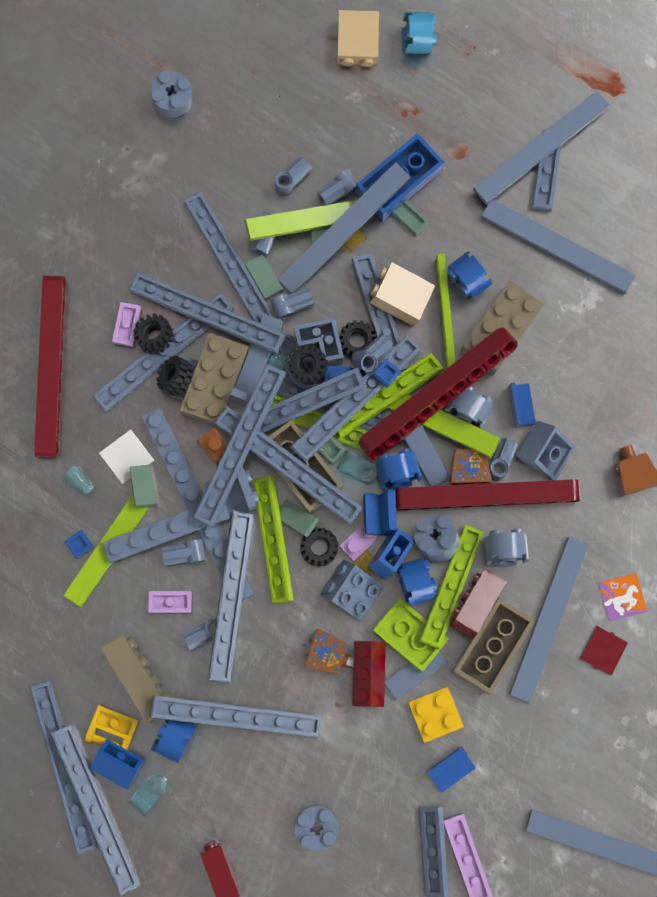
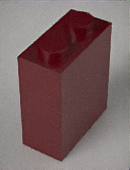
[200,840,241,897]

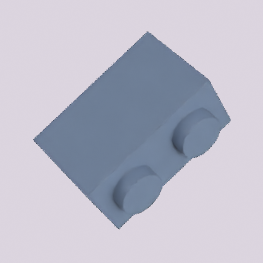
[516,420,576,480]

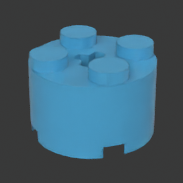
[401,12,437,54]

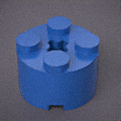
[447,251,493,300]
[375,449,422,491]
[397,558,437,607]
[151,719,197,763]

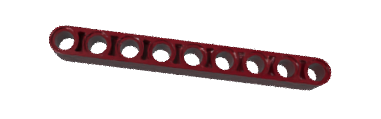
[34,276,66,457]
[358,327,518,460]
[393,479,581,511]

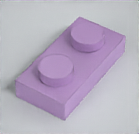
[112,302,142,347]
[339,523,381,562]
[148,591,192,613]

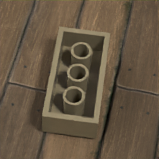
[460,280,544,375]
[180,333,249,428]
[269,419,343,514]
[452,598,535,694]
[101,635,170,723]

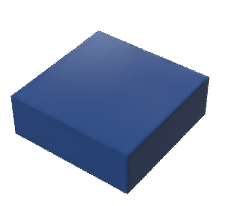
[372,359,402,389]
[64,529,94,559]

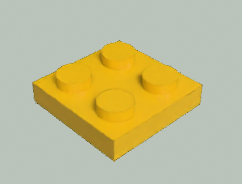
[408,687,464,743]

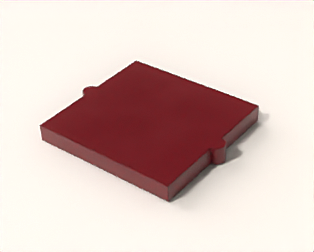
[580,626,628,676]

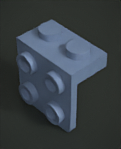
[205,466,259,518]
[320,559,383,621]

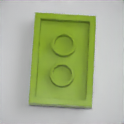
[372,598,449,672]

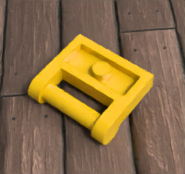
[84,705,139,750]

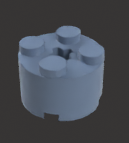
[151,71,193,118]
[444,386,493,429]
[414,514,460,563]
[484,529,529,567]
[295,805,339,851]

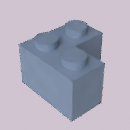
[294,317,344,366]

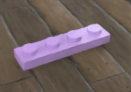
[444,813,493,897]

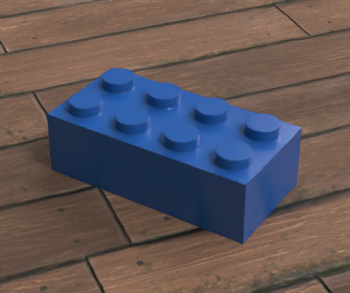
[355,133,445,222]

